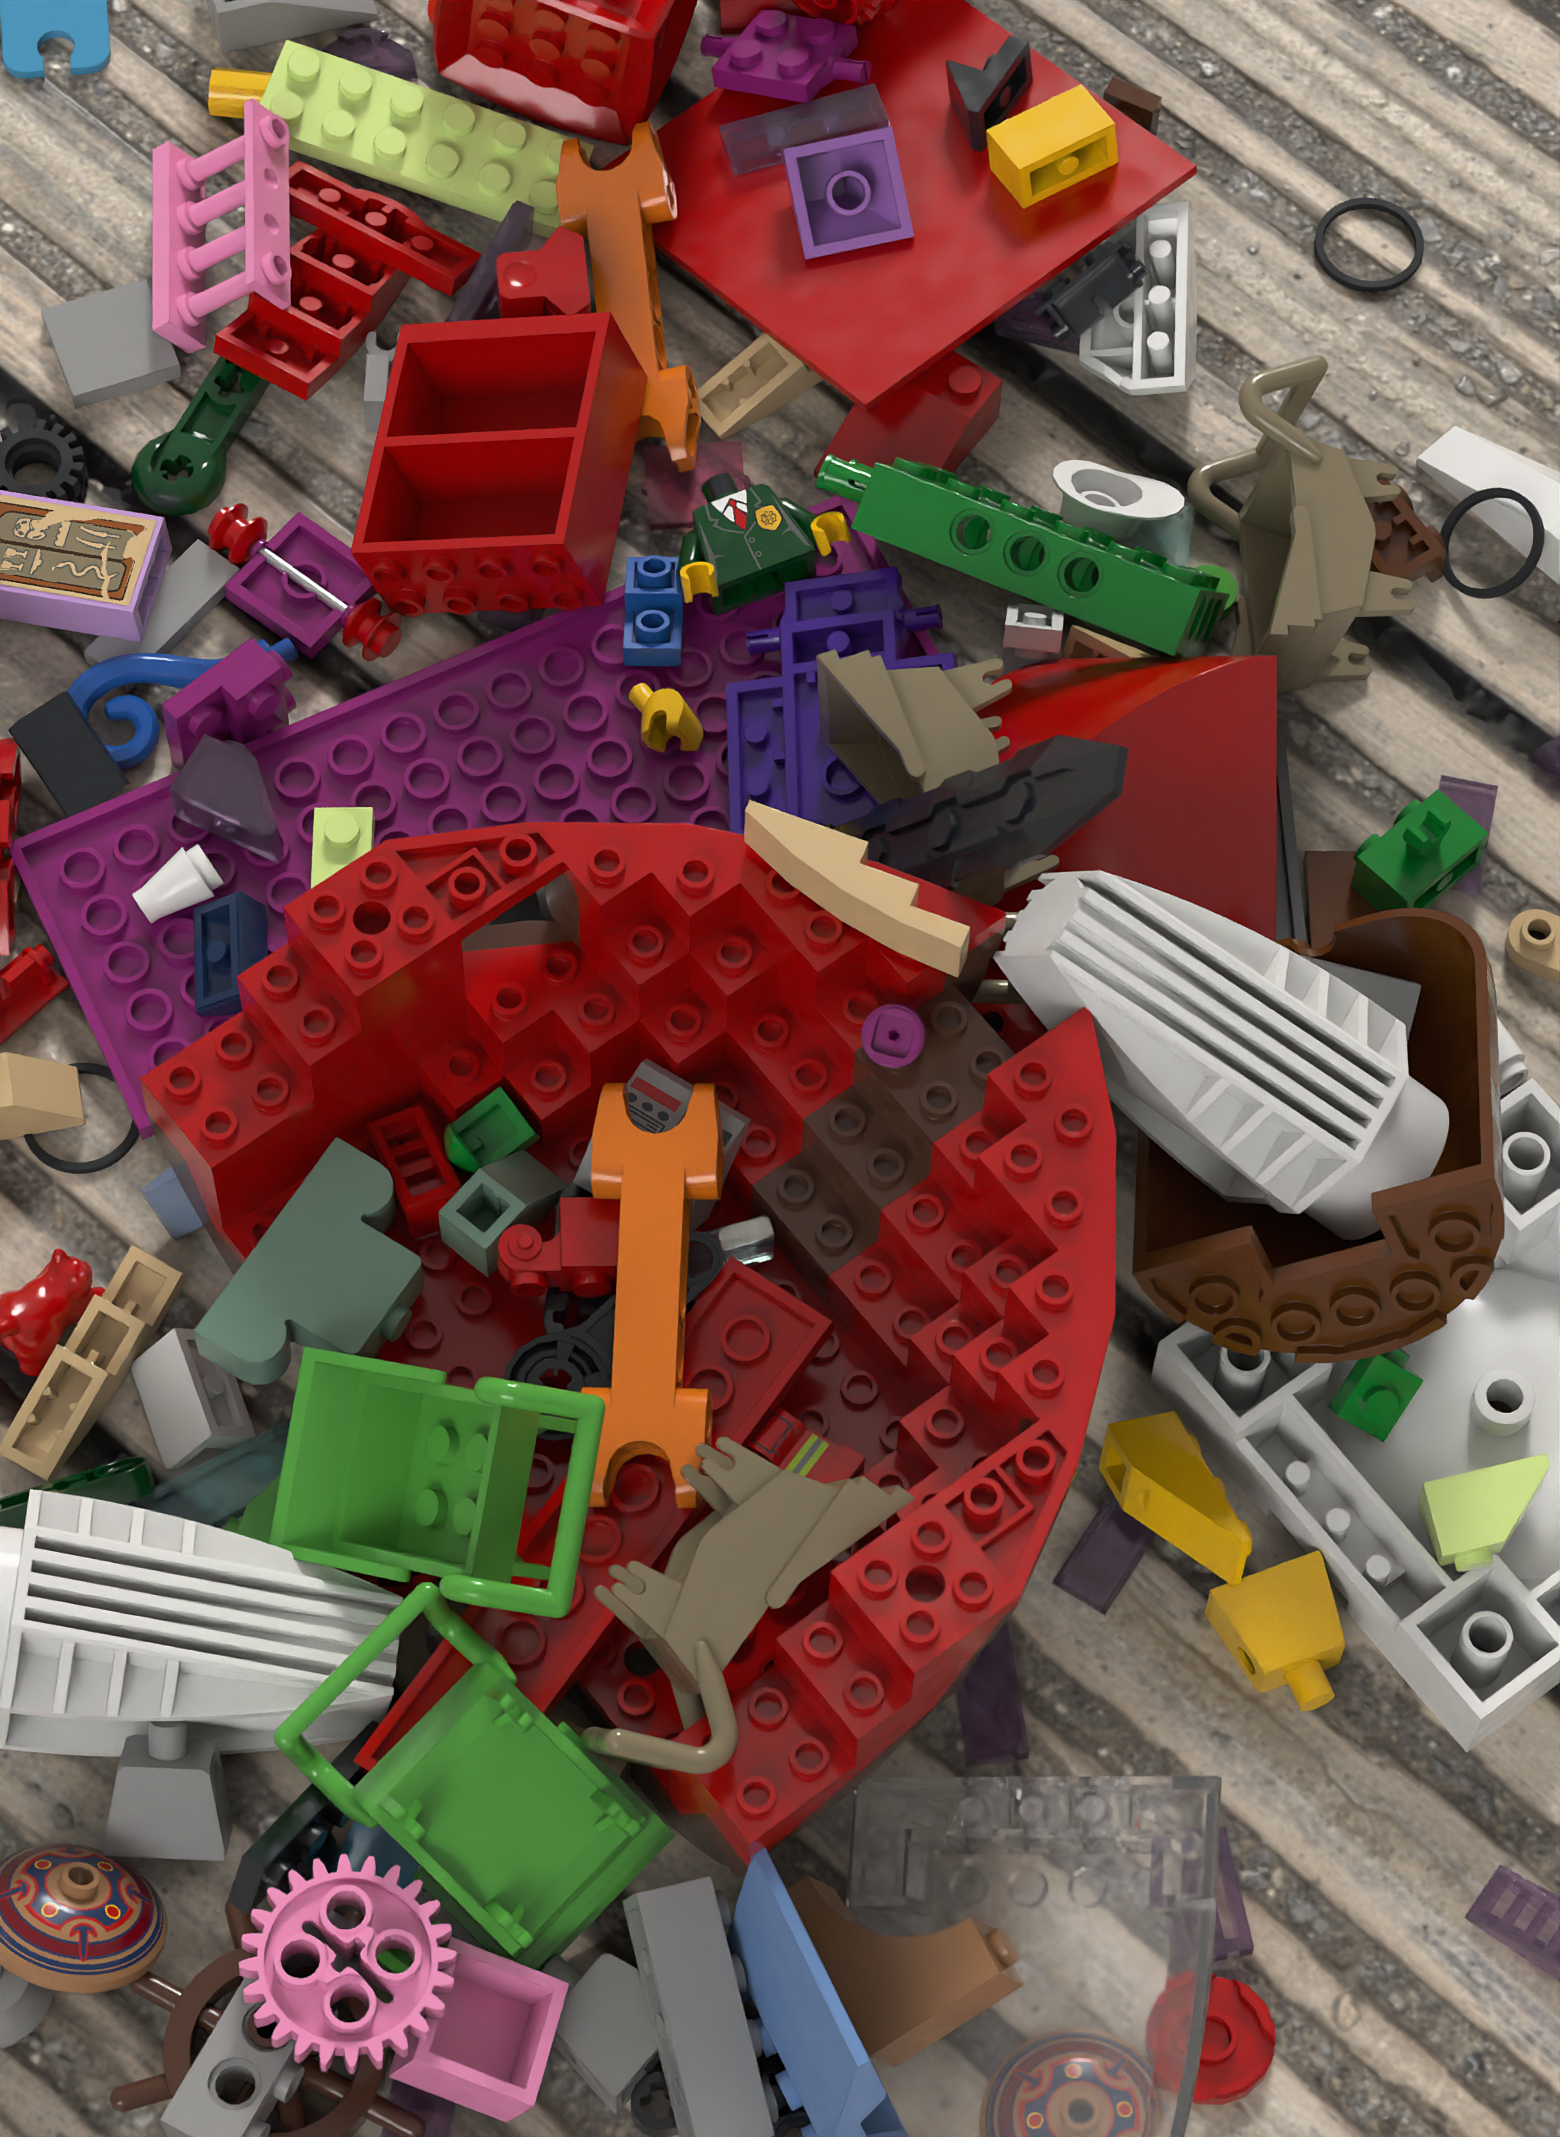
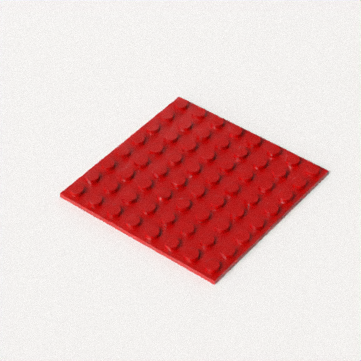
[600,0,1197,412]

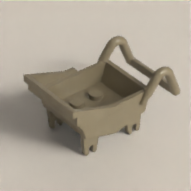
[1187,355,1416,694]
[816,649,1059,1005]
[581,1437,915,1774]

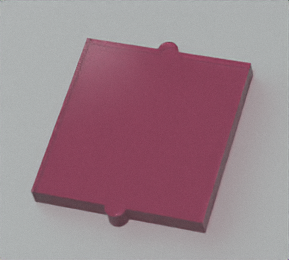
[641,441,750,530]

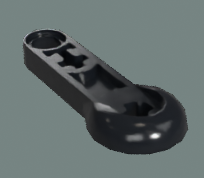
[503,1231,723,1441]

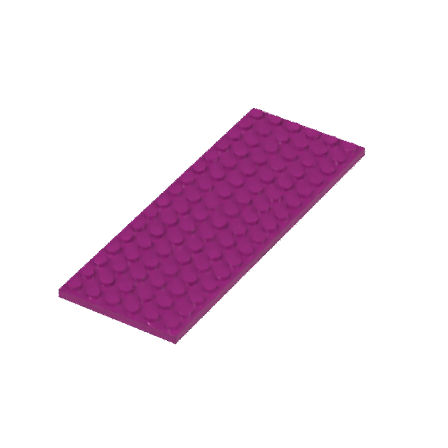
[7,495,939,1140]

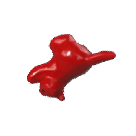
[0,1249,105,1377]

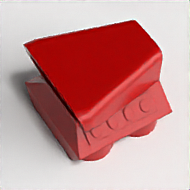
[496,225,591,319]

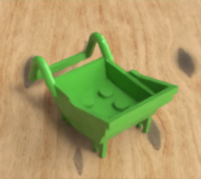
[268,1347,606,1618]
[274,1582,675,1972]

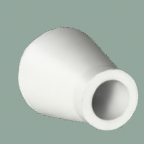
[132,844,224,924]

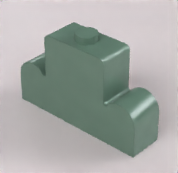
[193,1137,424,1385]

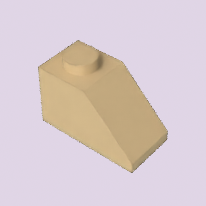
[0,1052,86,1141]

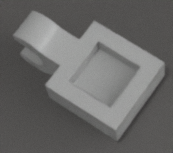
[363,331,399,433]

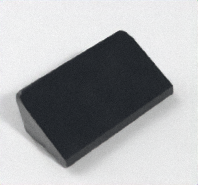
[8,691,130,818]

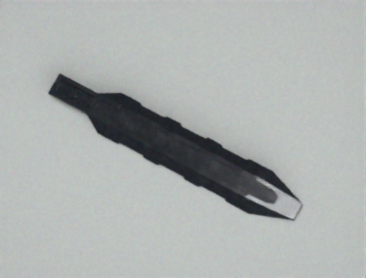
[825,735,1129,890]

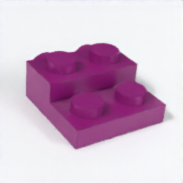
[162,638,297,771]

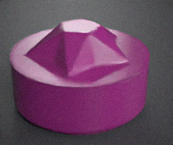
[861,1003,927,1068]

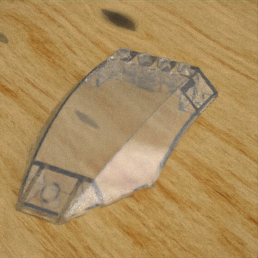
[846,1776,1222,2137]

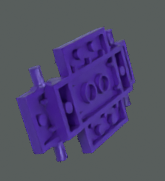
[726,566,958,835]

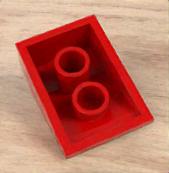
[813,350,1003,478]

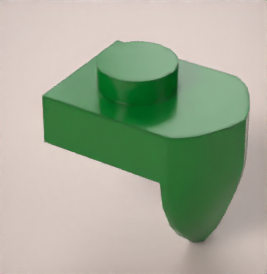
[444,1086,541,1176]

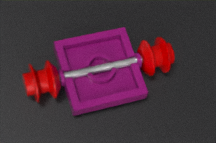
[208,503,402,661]

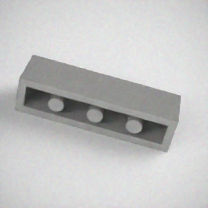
[622,1876,778,2137]

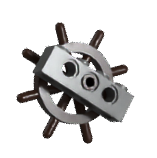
[110,1902,426,2137]

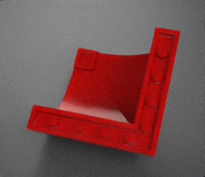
[975,655,1277,951]

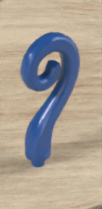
[68,638,298,771]

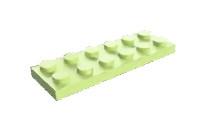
[260,39,594,239]

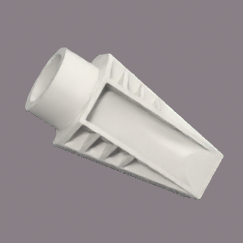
[993,870,1449,1240]
[0,1489,404,1757]

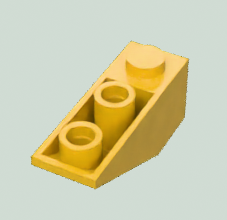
[1098,1411,1253,1585]

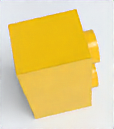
[986,84,1119,209]

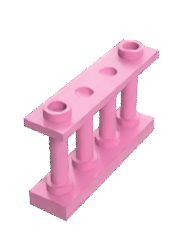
[152,98,292,355]

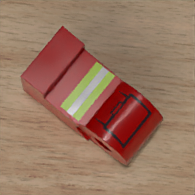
[746,1407,865,1484]

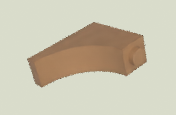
[786,1876,1024,2068]

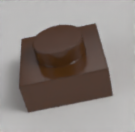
[1103,77,1162,135]

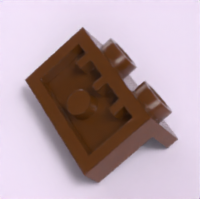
[1366,479,1447,594]

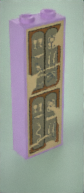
[0,490,173,643]

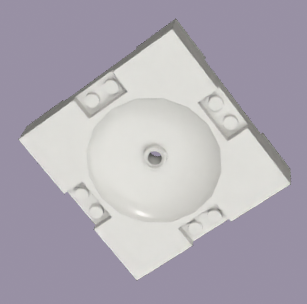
[1150,1078,1560,1753]

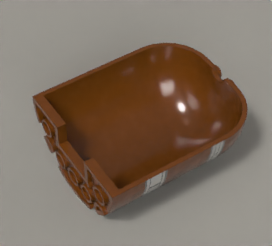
[1132,908,1505,1363]

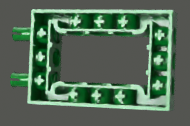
[816,454,1230,657]

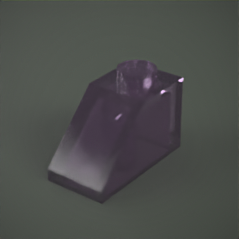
[169,734,284,863]

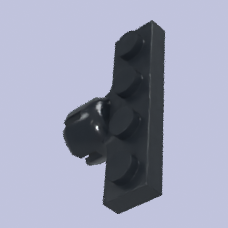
[227,1720,380,1915]

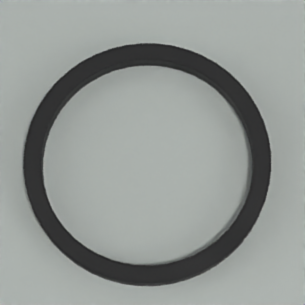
[1314,198,1424,292]
[1440,487,1544,599]
[24,1063,139,1174]

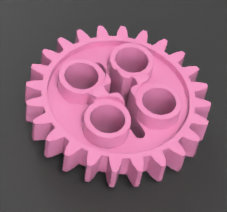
[239,1854,456,2074]

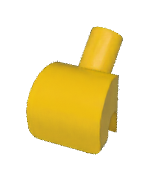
[629,683,703,753]

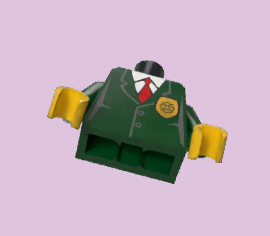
[676,473,852,616]

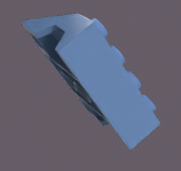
[726,1847,908,2137]

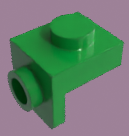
[1328,1348,1424,1443]

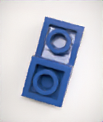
[623,555,684,666]

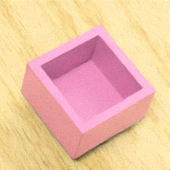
[388,1937,570,2123]

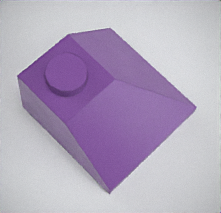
[781,126,914,259]

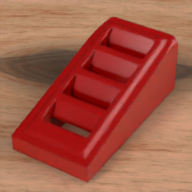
[364,1104,462,1238]

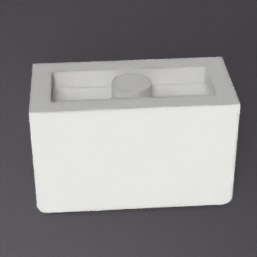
[131,1328,257,1470]

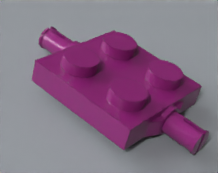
[700,10,871,104]

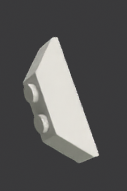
[1079,201,1198,396]

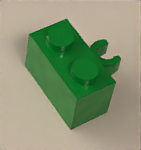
[1350,789,1489,912]

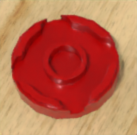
[1146,1973,1276,2105]

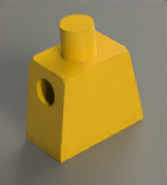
[1205,1550,1345,1711]

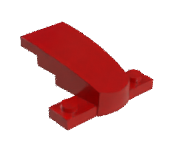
[213,160,483,401]

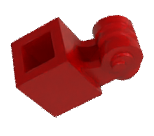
[497,1197,621,1298]

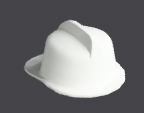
[1052,460,1184,542]

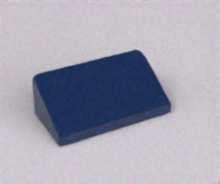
[193,891,268,1017]

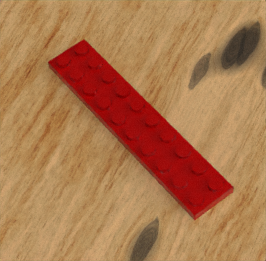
[353,1256,835,1774]

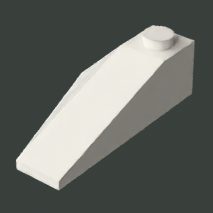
[1416,426,1560,586]

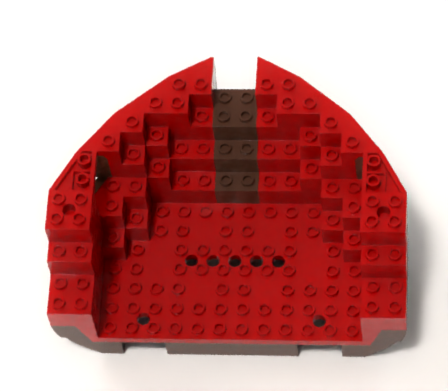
[140,822,1116,1877]

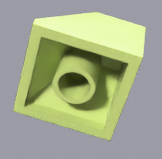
[1417,1453,1550,1572]

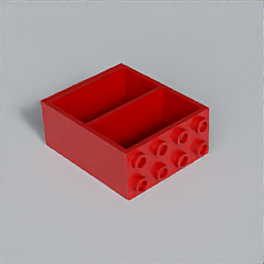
[350,312,648,617]

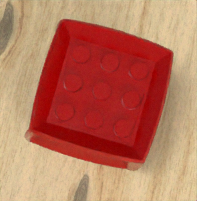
[427,0,698,146]

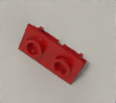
[0,944,70,1045]

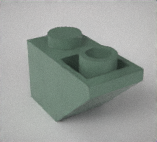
[438,1149,567,1277]

